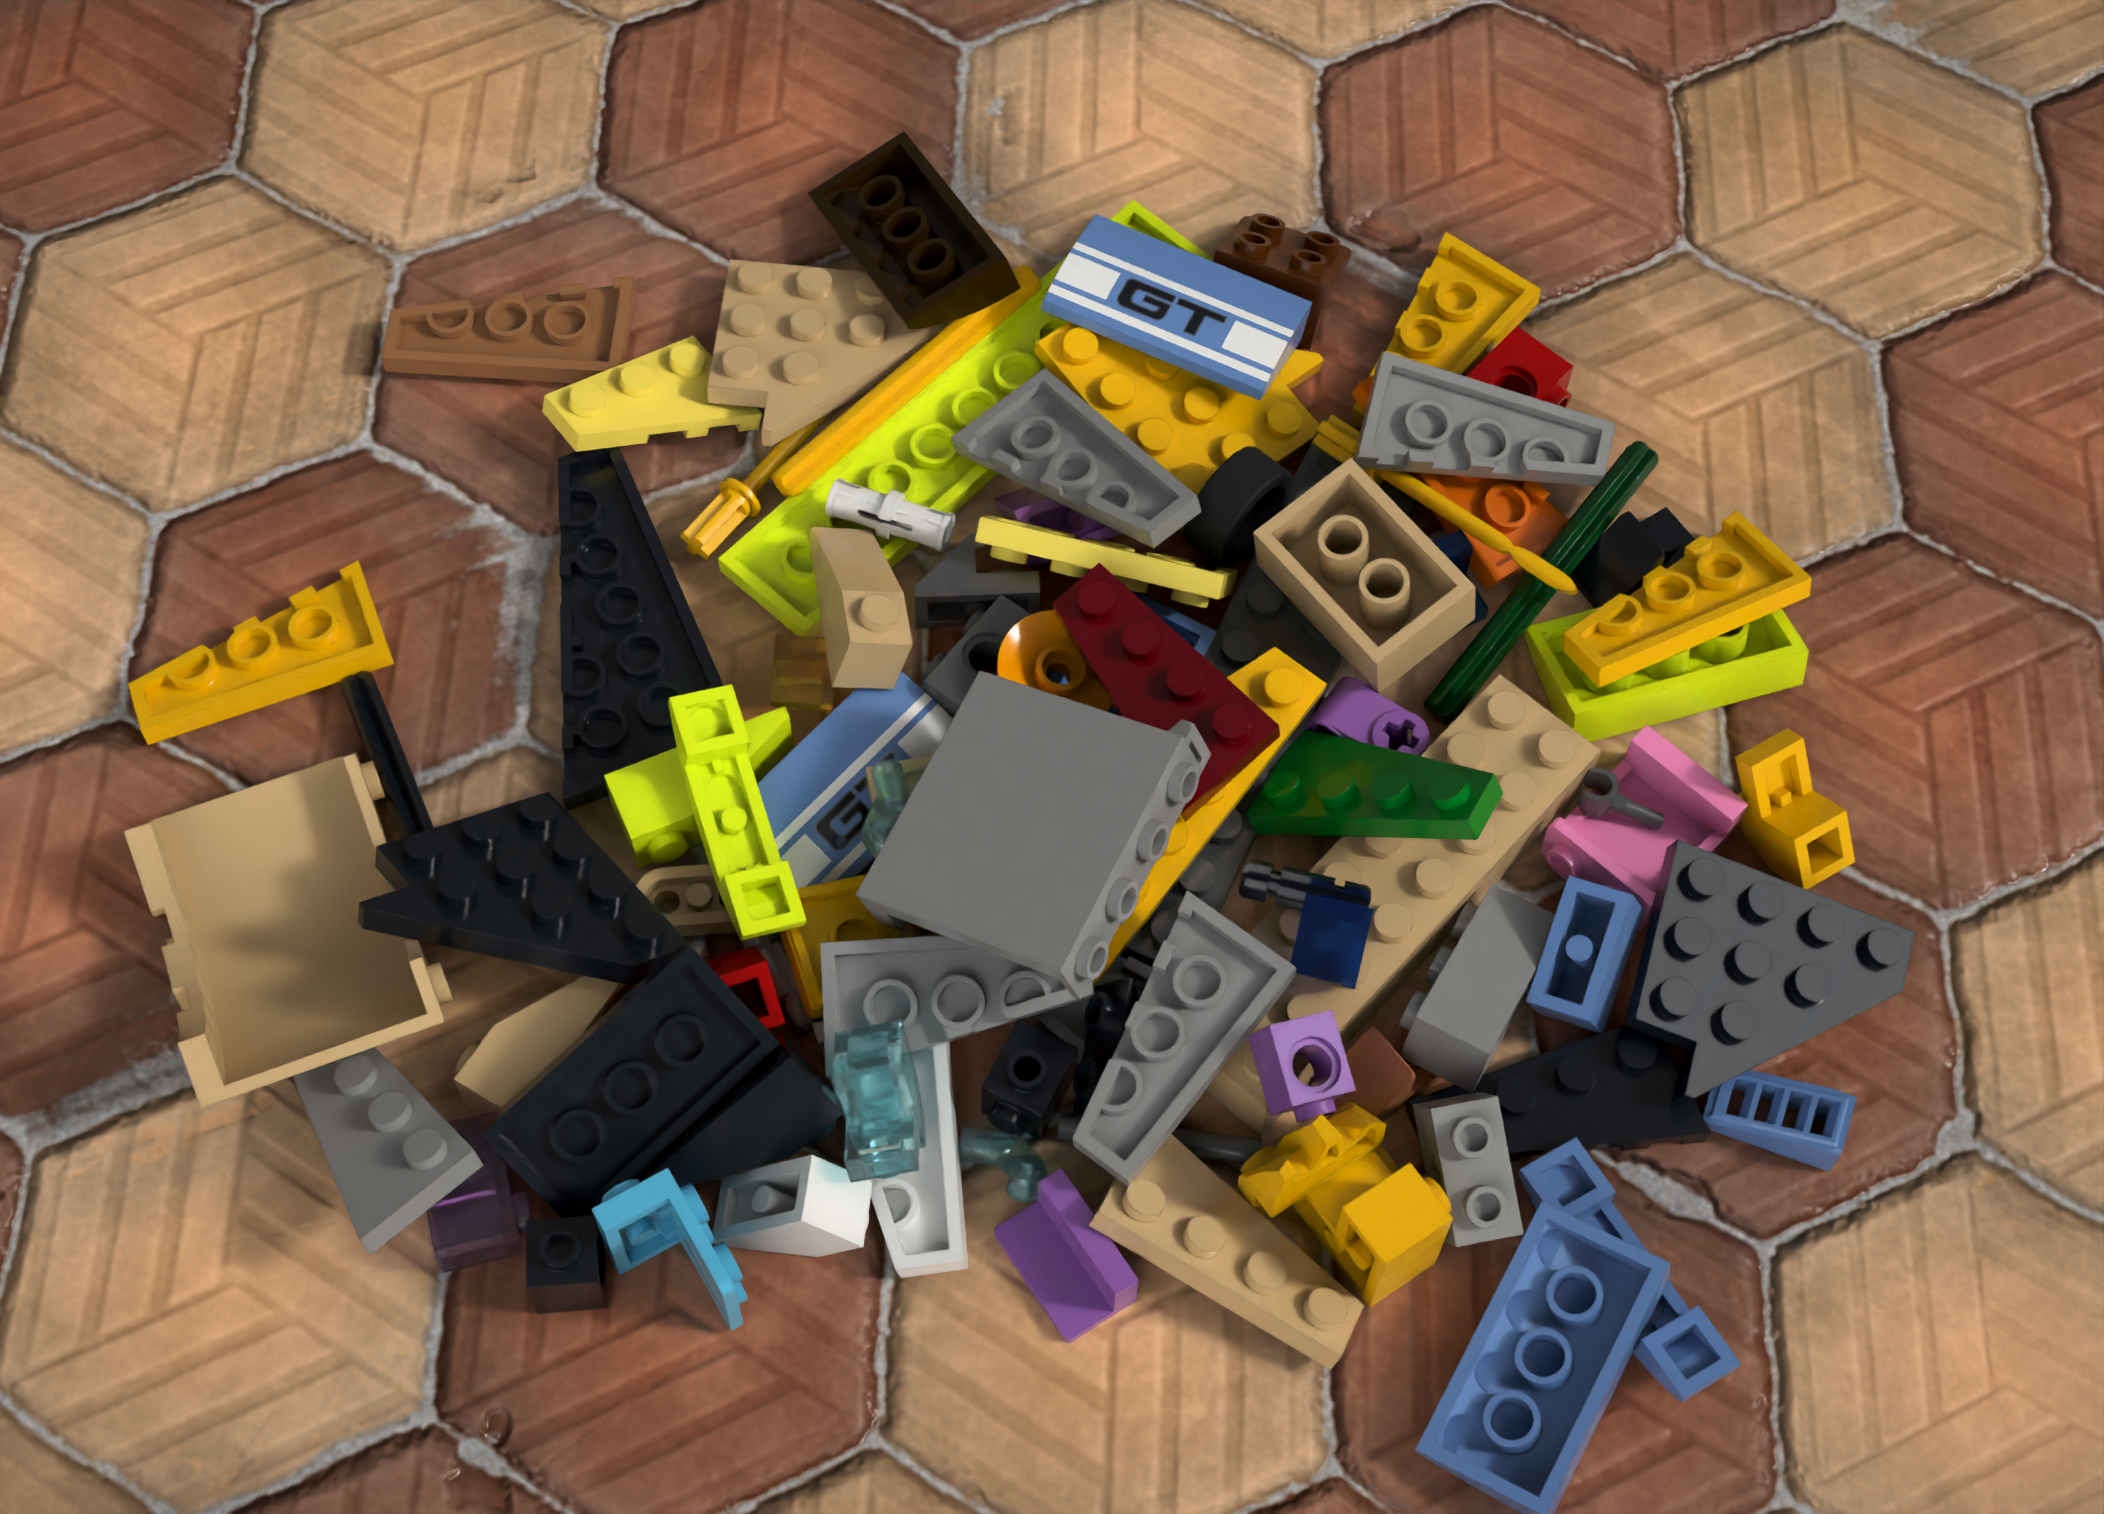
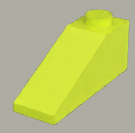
[604,706,793,868]

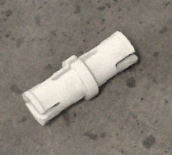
[826,478,955,552]

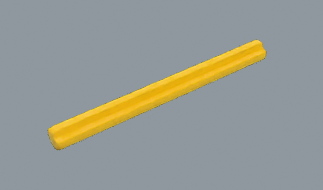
[771,264,1041,498]

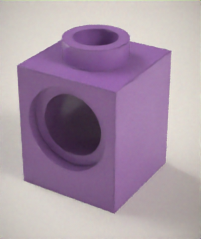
[1248,1010,1356,1123]

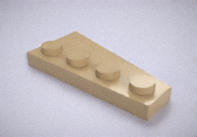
[1089,1134,1364,1370]

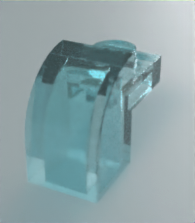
[833,1020,926,1183]

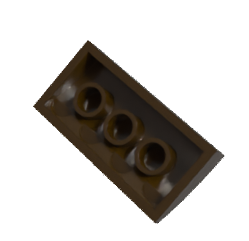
[808,131,1021,330]

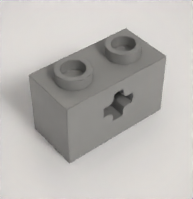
[1413,1092,1524,1247]

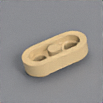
[636,864,736,936]

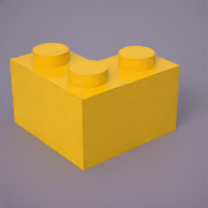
[1293,1146,1453,1308]

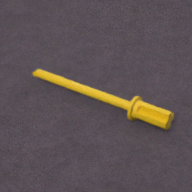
[680,411,832,560]
[1312,415,1577,595]

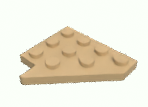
[707,259,952,447]

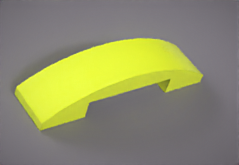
[668,684,807,941]

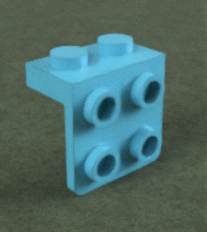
[592,1168,748,1331]

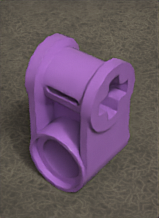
[1304,676,1429,756]

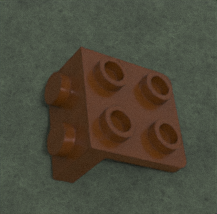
[1213,213,1352,350]

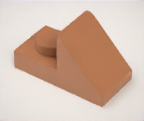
[1334,1020,1442,1122]

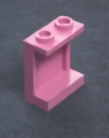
[1539,725,1749,932]

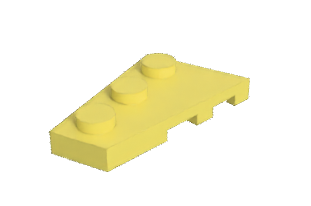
[542,336,762,452]

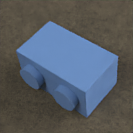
[1526,875,1645,1034]

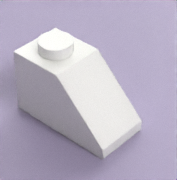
[712,1155,873,1257]

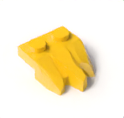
[1237,1102,1386,1218]

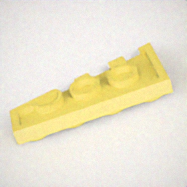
[975,515,1238,608]

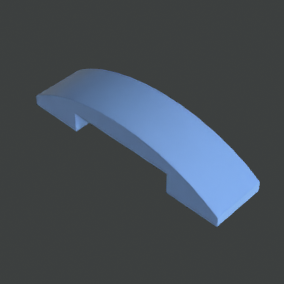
[1518,1137,1741,1403]

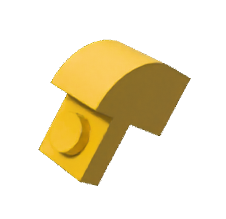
[1735,728,1855,889]

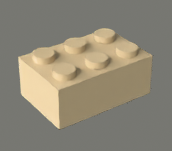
[1253,458,1476,694]

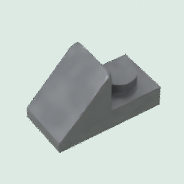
[914,533,1040,629]

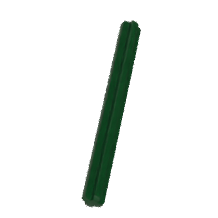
[1424,441,1659,725]

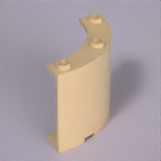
[123,751,453,1109]

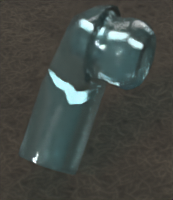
[862,760,911,858]
[959,1127,1048,1202]

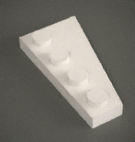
[812,1021,969,1278]

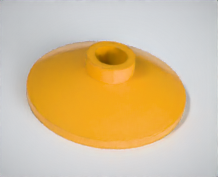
[997,610,1112,712]

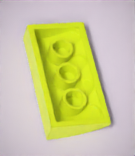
[1525,607,1809,742]

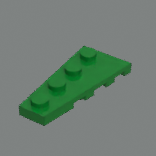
[1246,729,1503,840]

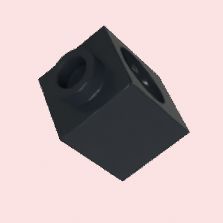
[526,1215,608,1314]

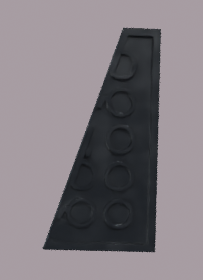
[558,447,724,811]

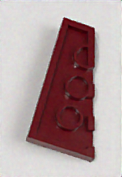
[1052,563,1280,822]

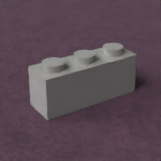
[1399,884,1555,1093]

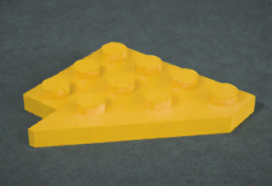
[1034,322,1324,533]

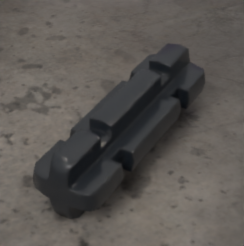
[1239,859,1372,924]

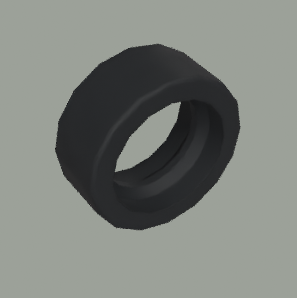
[1183,446,1293,567]

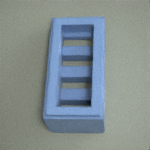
[1702,1070,1857,1172]

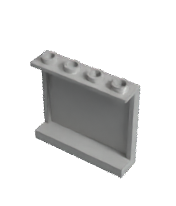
[856,671,1201,999]

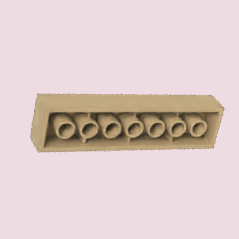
[1206,674,1601,1137]

